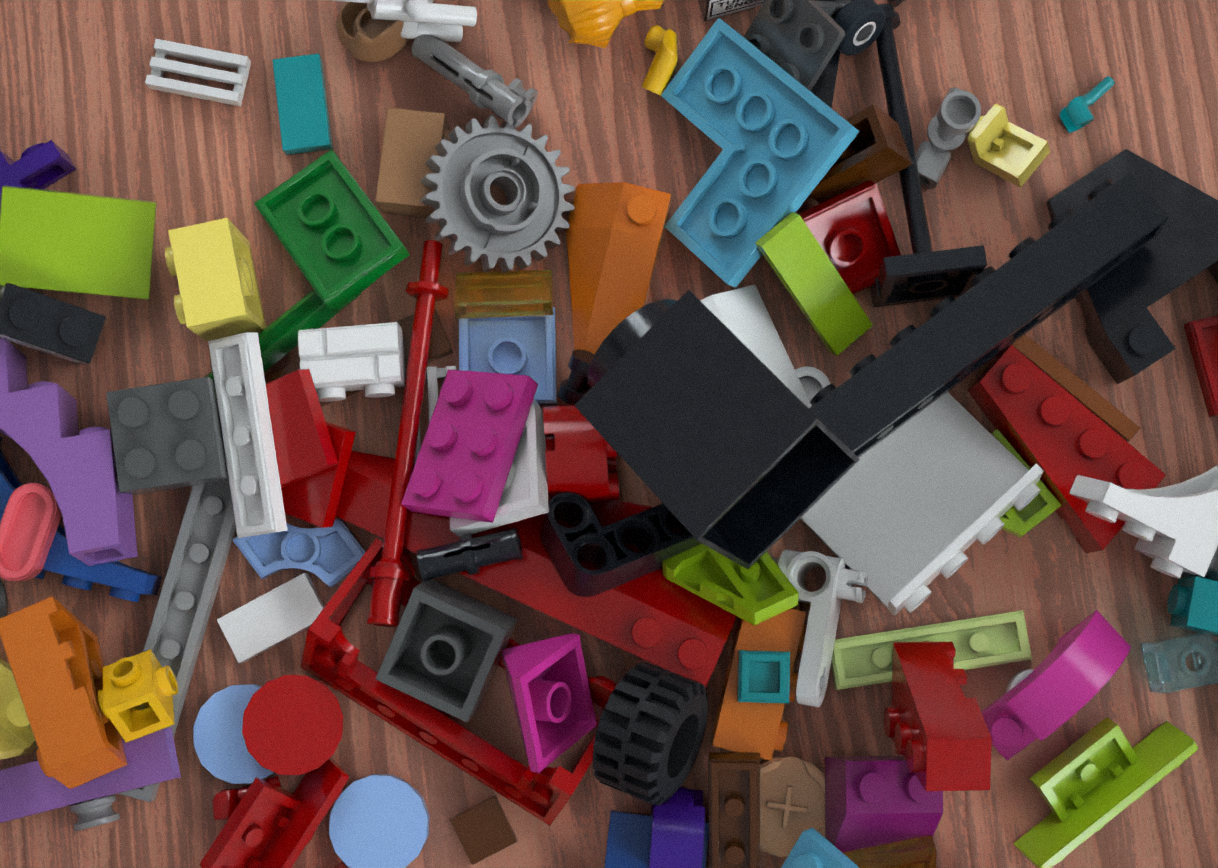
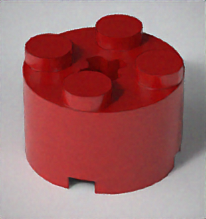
[543,405,619,503]

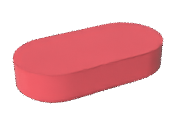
[0,483,62,582]

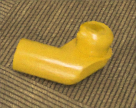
[641,25,678,95]

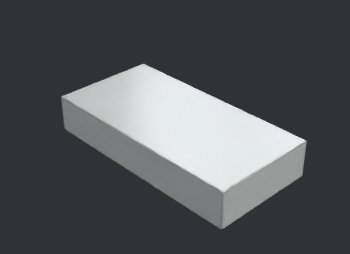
[217,573,325,663]

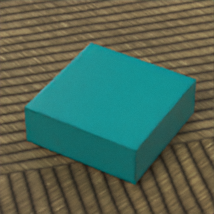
[737,650,790,703]

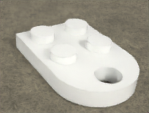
[450,399,549,537]

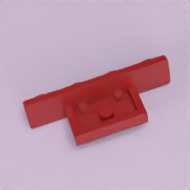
[199,758,349,868]

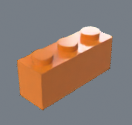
[709,608,807,761]

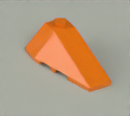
[566,182,671,354]

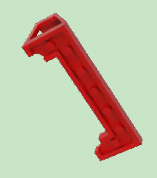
[300,538,617,826]

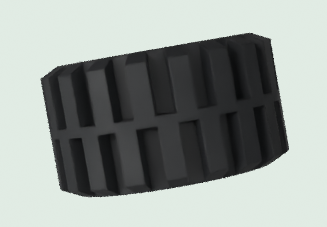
[593,662,708,806]

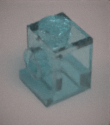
[1140,632,1218,693]

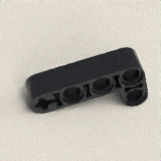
[540,492,702,597]

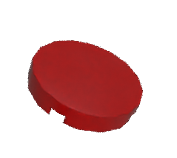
[242,675,344,775]

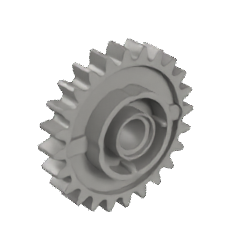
[420,115,575,273]

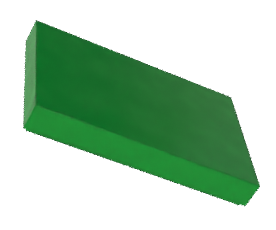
[254,149,410,311]

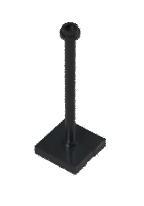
[870,4,987,308]

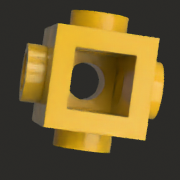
[98,649,178,743]

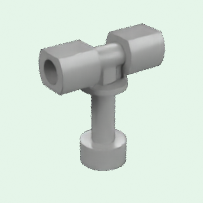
[916,88,981,189]

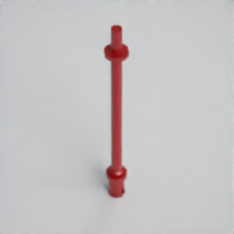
[367,240,449,627]

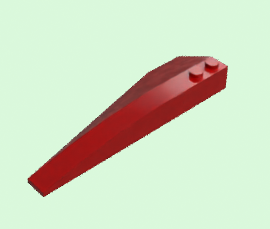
[336,450,737,688]

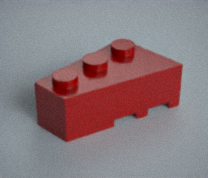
[884,641,992,791]

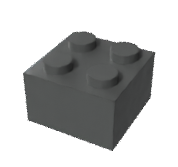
[106,377,229,495]
[376,579,518,722]

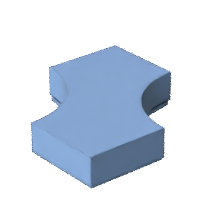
[233,518,366,588]

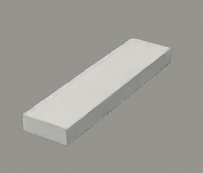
[208,332,288,538]

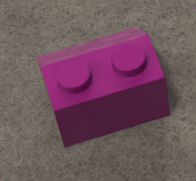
[825,756,943,859]

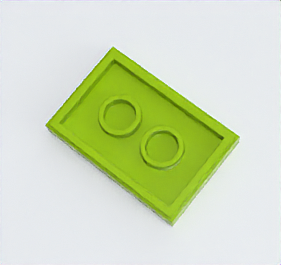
[0,185,157,299]

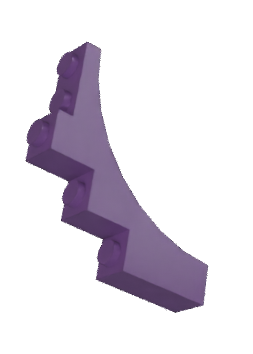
[0,338,138,566]

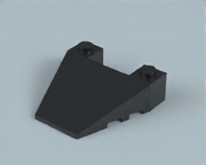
[1046,149,1218,384]

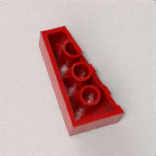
[967,345,1166,553]

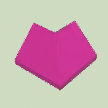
[501,633,596,773]

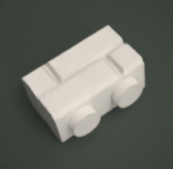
[298,322,406,402]

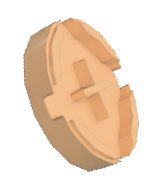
[760,756,825,857]

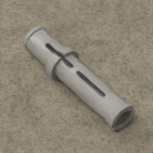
[411,34,531,126]

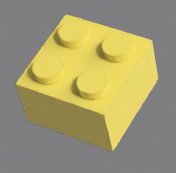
[165,218,266,342]

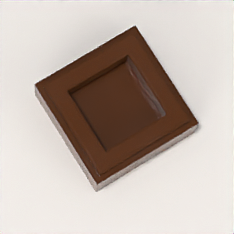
[450,795,518,865]

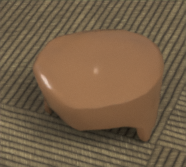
[336,2,408,62]

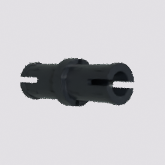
[417,527,523,582]

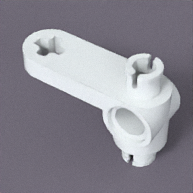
[771,549,868,707]

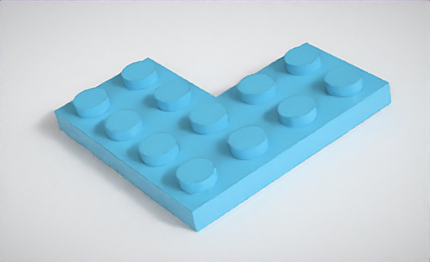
[660,18,860,288]

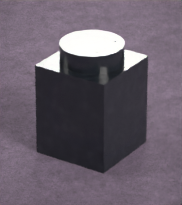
[574,290,860,569]

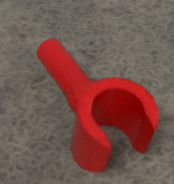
[212,775,282,820]

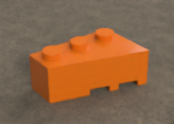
[0,596,128,789]

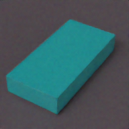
[272,53,333,155]

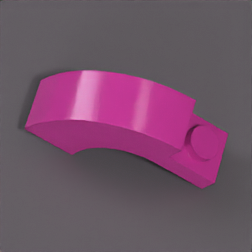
[981,610,1131,760]

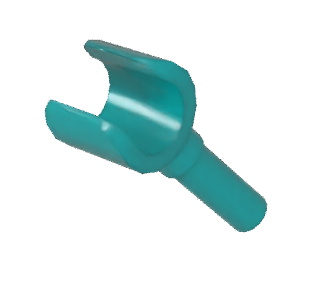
[1059,76,1115,133]

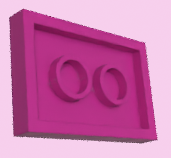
[401,369,538,523]

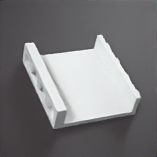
[800,392,1044,616]

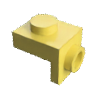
[968,103,1050,188]

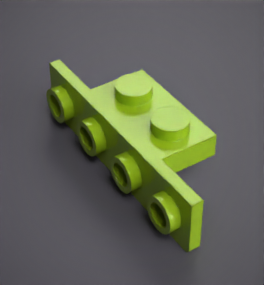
[1013,717,1198,868]

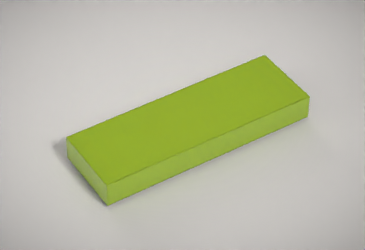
[755,212,873,356]

